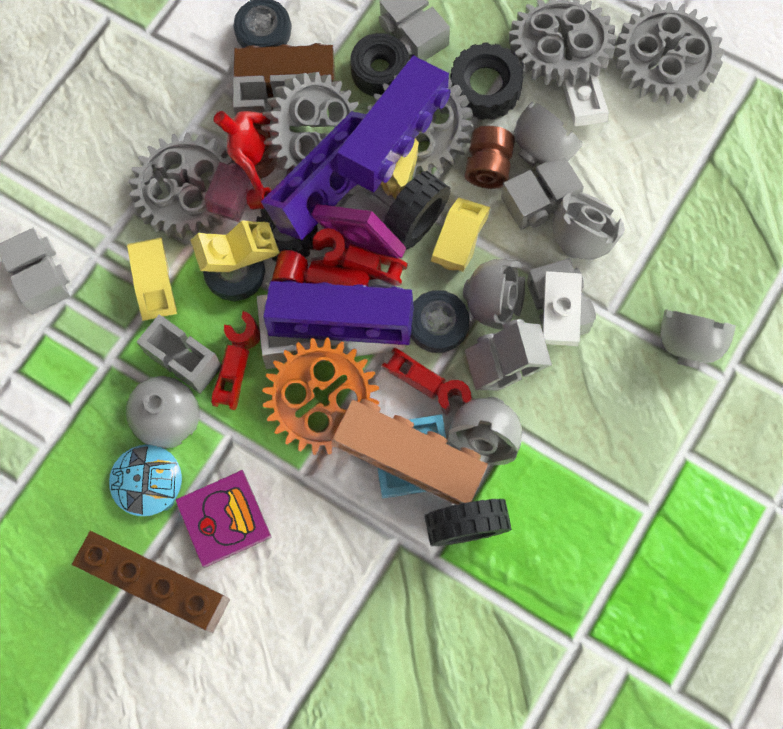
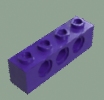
[261,111,367,240]

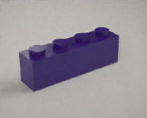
[337,55,451,193]
[263,280,414,345]

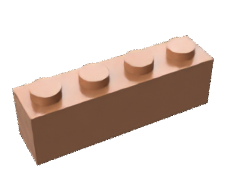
[331,399,488,505]

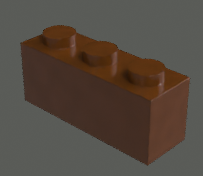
[234,43,336,98]

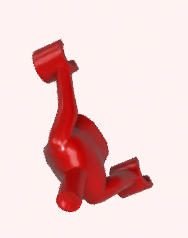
[213,110,273,210]

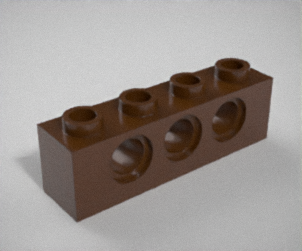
[71,530,230,633]

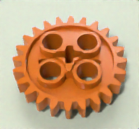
[262,338,380,455]

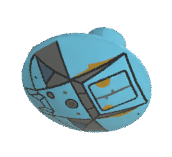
[109,445,182,516]

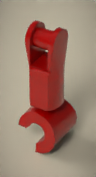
[313,228,408,286]
[271,250,369,287]
[211,311,261,410]
[381,348,472,416]

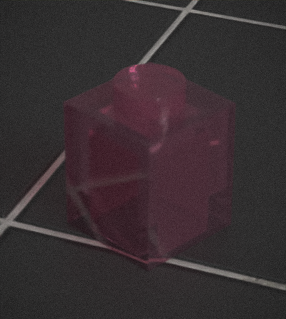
[204,162,254,223]

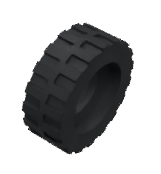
[450,42,524,120]
[383,171,451,250]
[424,498,512,546]

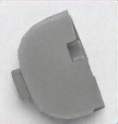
[514,102,583,167]
[552,193,625,260]
[463,259,525,330]
[660,309,736,369]
[126,376,200,449]
[448,397,522,465]

